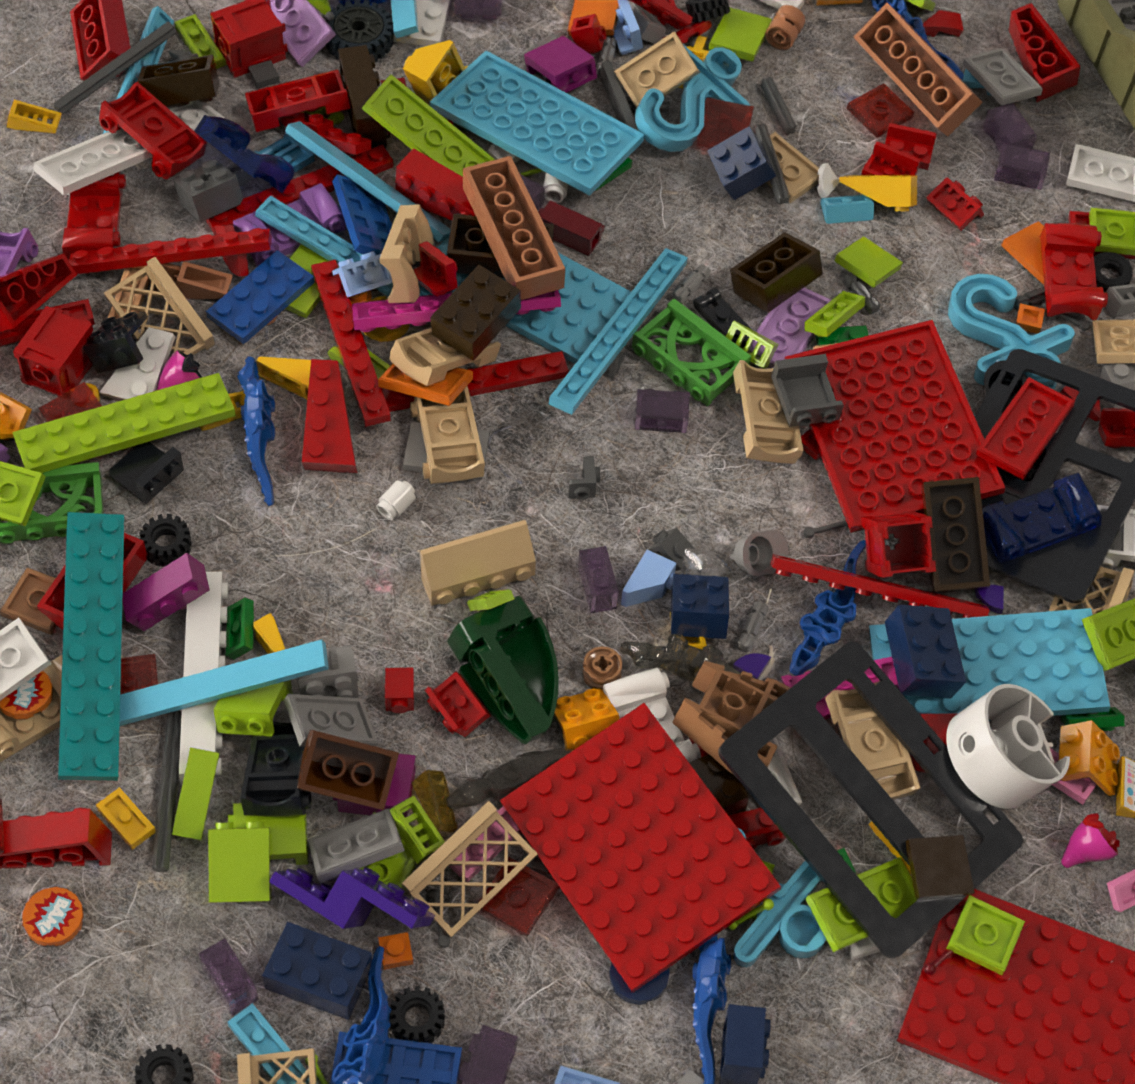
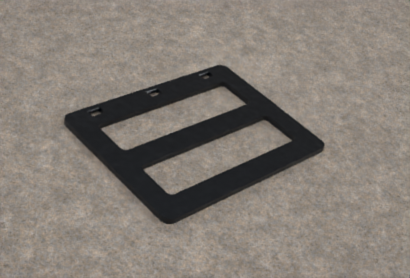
[718,642,1023,959]

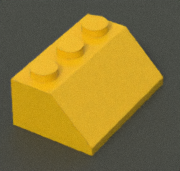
[403,40,466,105]

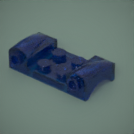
[194,115,295,193]
[982,472,1102,564]

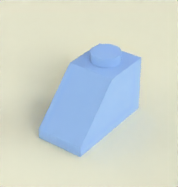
[621,550,676,607]

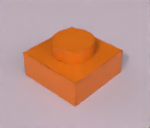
[1015,303,1045,334]
[378,932,413,970]

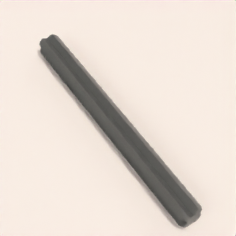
[54,22,176,114]
[152,711,182,872]

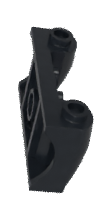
[240,721,312,817]

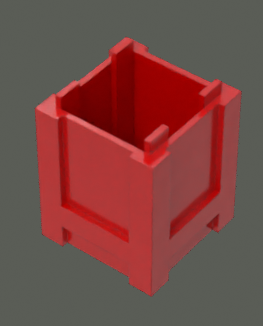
[210,0,288,78]
[13,306,93,401]
[861,511,936,578]

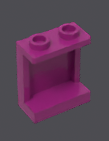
[524,36,597,93]

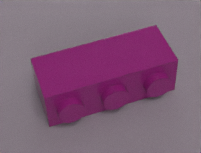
[122,553,210,632]

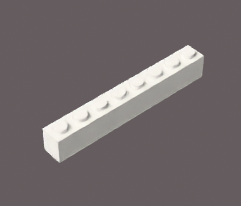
[179,572,228,786]

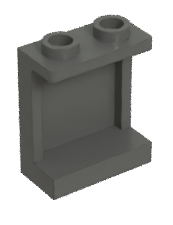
[771,354,844,427]

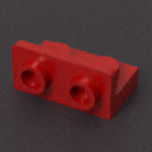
[885,123,937,170]
[926,177,984,231]
[729,808,786,849]

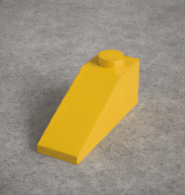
[839,175,917,211]
[256,356,311,400]

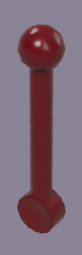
[924,949,954,975]

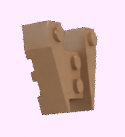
[672,661,791,774]

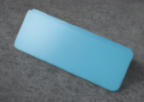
[820,195,874,224]

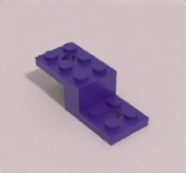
[269,867,436,929]

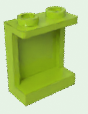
[213,680,293,737]
[228,803,308,865]
[208,821,272,903]

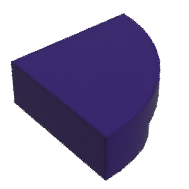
[975,585,1004,614]
[732,653,771,679]

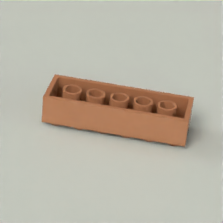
[854,3,983,137]
[463,156,565,300]

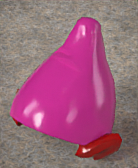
[1061,813,1120,868]

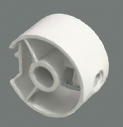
[946,684,1070,809]

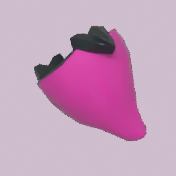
[156,350,202,391]

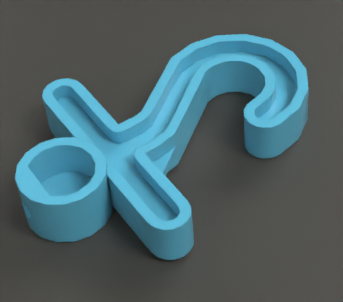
[635,44,750,152]
[948,274,1074,390]
[733,828,826,967]

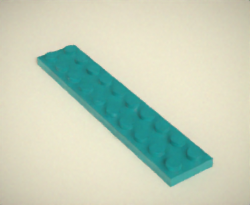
[58,512,124,781]

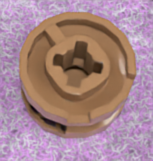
[582,646,622,689]

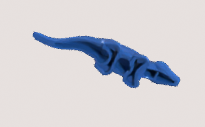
[871,0,964,80]
[237,356,276,506]
[790,540,866,676]
[693,934,732,1084]
[332,946,391,1084]

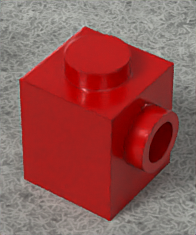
[570,14,606,54]

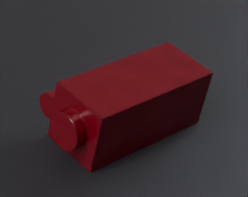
[538,200,605,256]

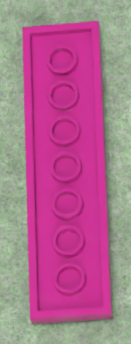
[352,290,561,332]

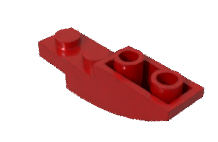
[280,111,371,155]

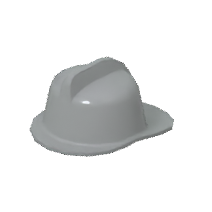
[730,530,789,576]

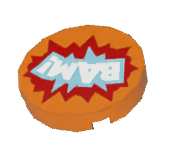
[0,671,53,719]
[22,887,84,946]

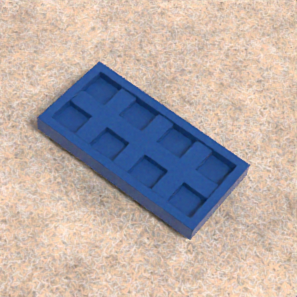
[332,174,392,255]
[206,250,315,344]
[330,1031,462,1084]

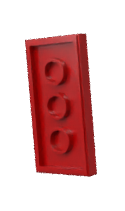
[976,377,1075,480]

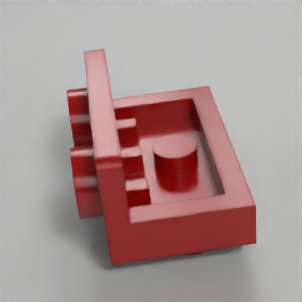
[861,141,920,175]
[413,241,458,297]
[1098,408,1135,448]
[425,671,491,737]

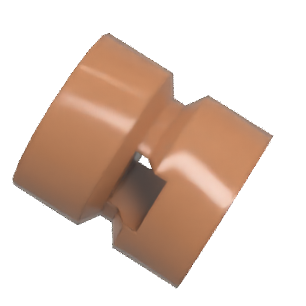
[765,5,805,50]

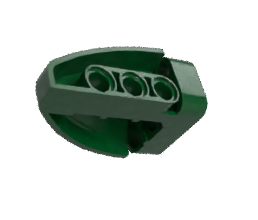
[447,596,559,744]

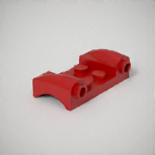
[245,69,351,132]
[99,82,207,179]
[62,171,126,260]
[1040,223,1108,320]

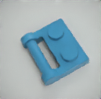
[249,133,315,184]

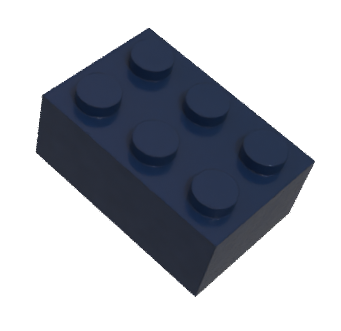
[885,605,966,699]
[262,922,372,1020]

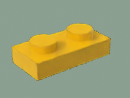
[96,787,156,850]

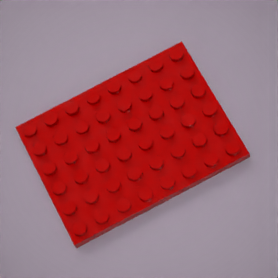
[785,320,1005,533]
[500,703,781,993]
[897,889,1135,1084]

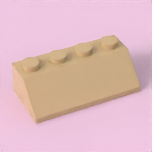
[420,520,536,606]

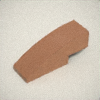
[150,261,233,299]

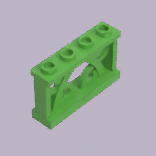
[632,299,751,406]
[0,462,104,544]

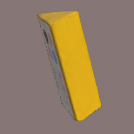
[1116,756,1135,818]

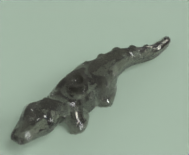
[620,634,741,681]
[446,748,574,810]

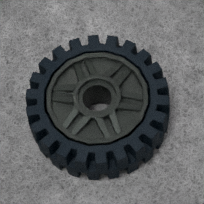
[326,0,394,62]

